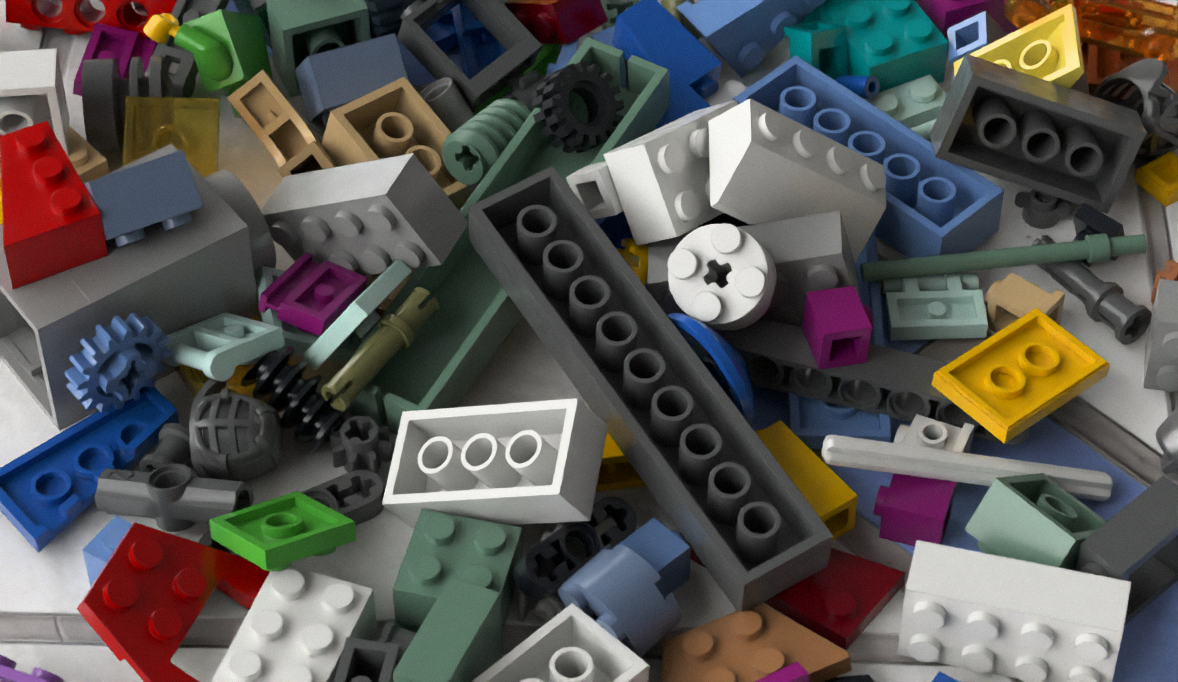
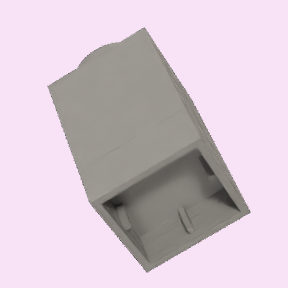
[0,144,276,431]

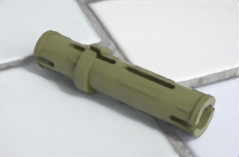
[321,287,440,411]

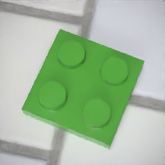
[209,491,356,571]

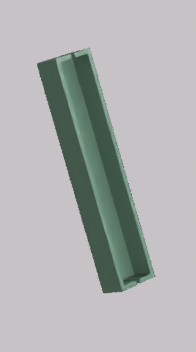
[340,37,671,435]

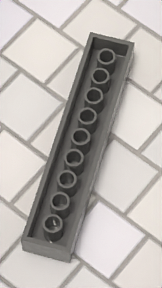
[468,166,833,612]

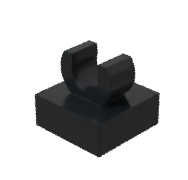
[1073,202,1124,267]

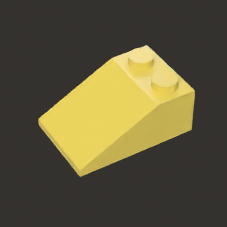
[953,3,1084,88]

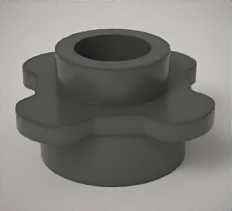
[1015,189,1070,229]

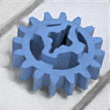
[65,312,171,413]

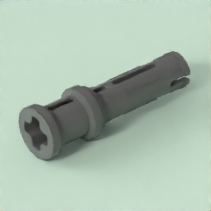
[1031,235,1152,345]

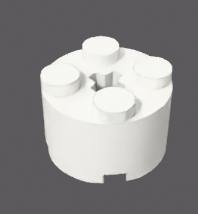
[667,223,777,331]

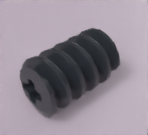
[241,346,351,455]

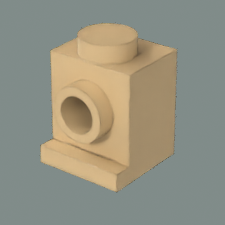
[985,272,1065,333]

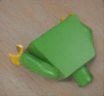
[143,9,273,118]

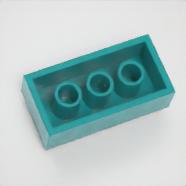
[800,0,948,92]

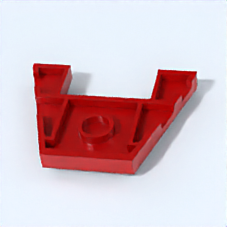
[77,522,270,682]

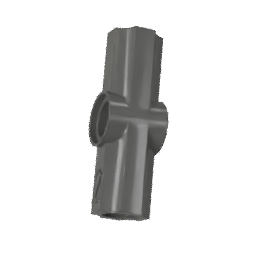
[94,464,254,532]

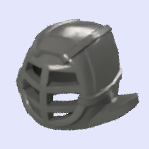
[1092,58,1178,157]
[189,379,282,481]

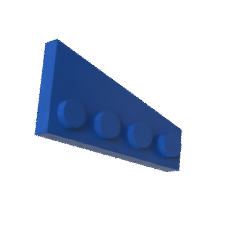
[0,386,180,553]

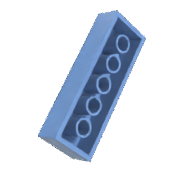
[733,55,1004,258]

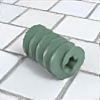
[442,98,531,186]

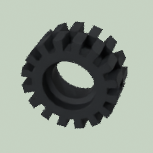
[532,62,624,153]

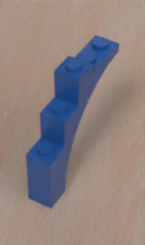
[599,0,722,250]

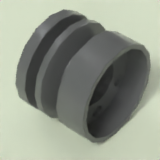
[82,55,175,153]

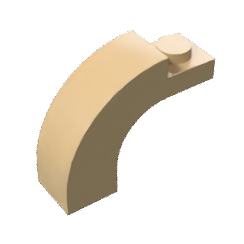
[227,70,339,178]

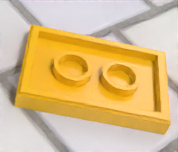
[931,308,1110,444]

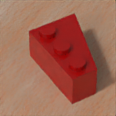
[0,121,108,289]

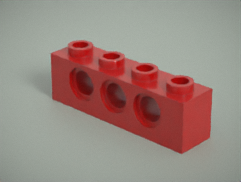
[5,0,177,44]

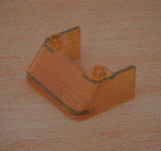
[1003,0,1178,63]

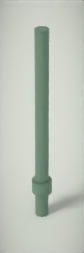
[860,233,1147,282]

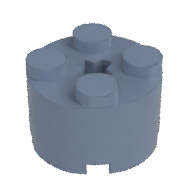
[558,544,681,658]

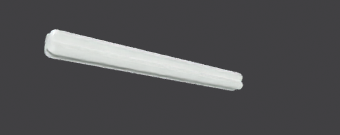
[821,434,1113,502]

